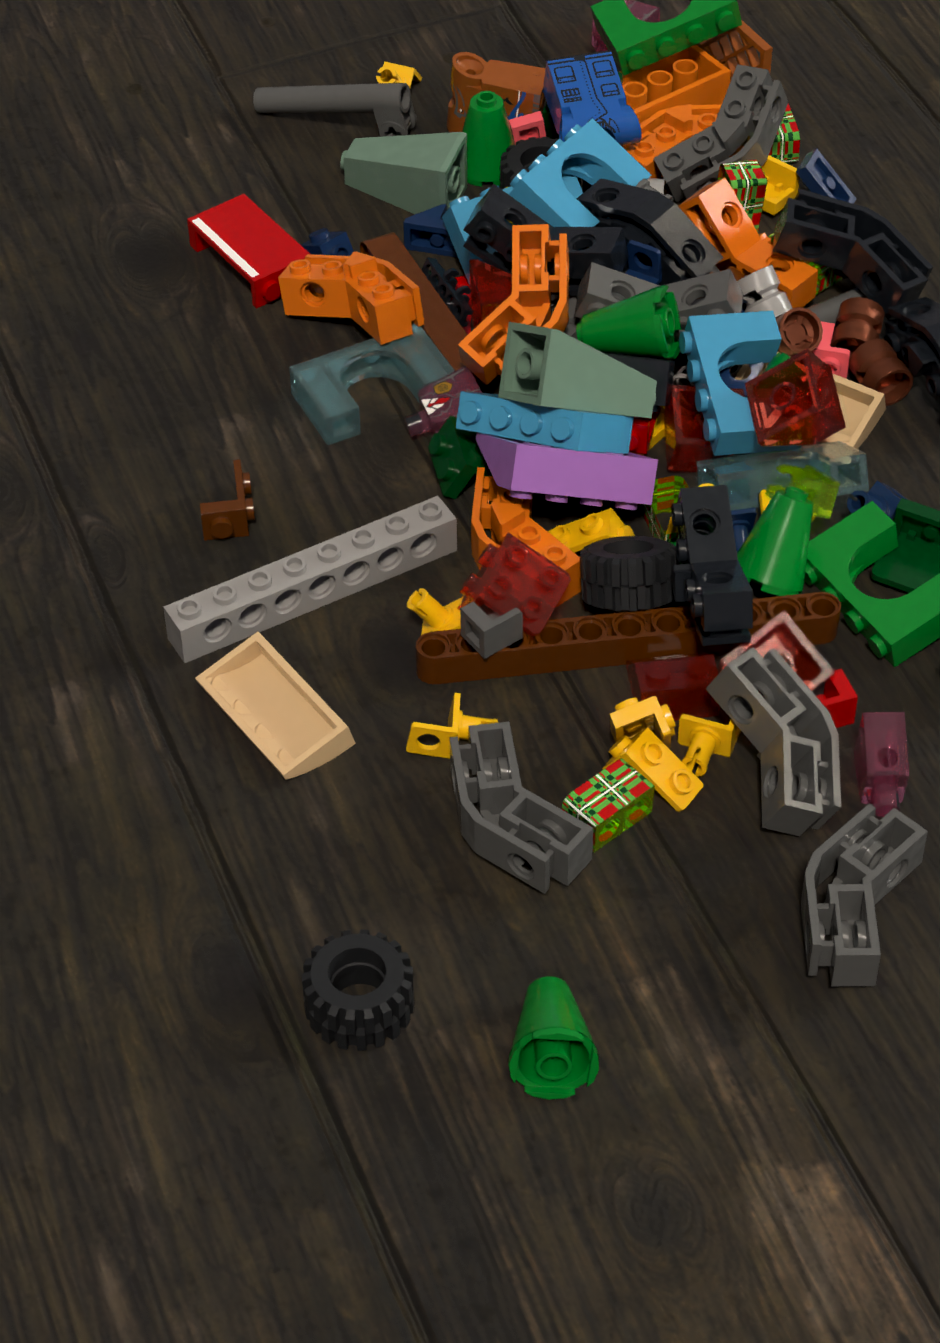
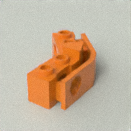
[622,104,744,184]
[678,177,818,308]
[458,224,569,385]
[278,251,425,345]
[471,467,581,613]

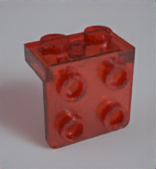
[457,532,571,636]

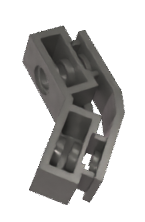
[653,64,788,203]
[574,262,743,353]
[706,647,841,836]
[449,721,593,894]
[801,803,928,986]

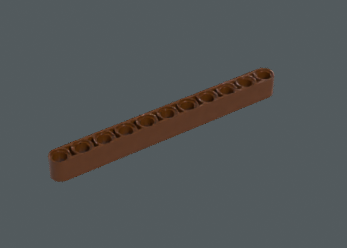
[416,592,841,684]

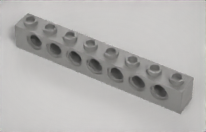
[163,496,457,663]

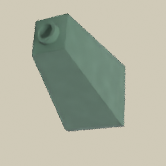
[340,132,467,214]
[498,322,657,418]

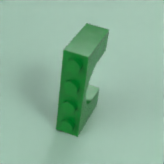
[590,0,742,76]
[804,501,940,668]

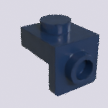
[301,228,353,256]

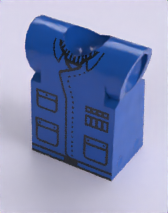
[543,50,642,146]

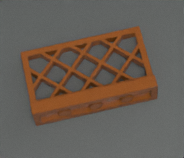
[696,20,773,82]

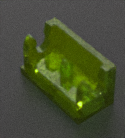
[765,464,840,519]

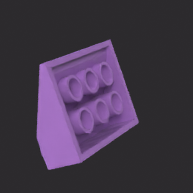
[476,432,658,510]

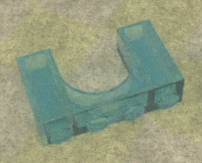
[289,324,457,445]
[696,441,869,511]

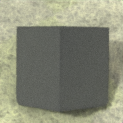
[460,601,523,659]

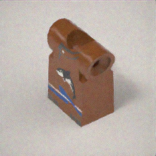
[447,52,546,132]

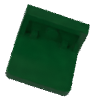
[428,415,493,499]
[871,498,940,593]

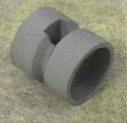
[737,265,793,318]

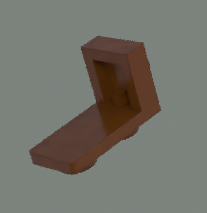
[200,459,255,541]

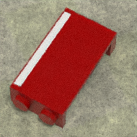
[187,194,310,309]

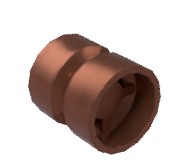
[831,297,885,357]
[776,307,823,359]
[849,339,913,406]

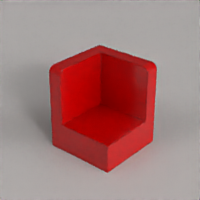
[816,668,858,728]

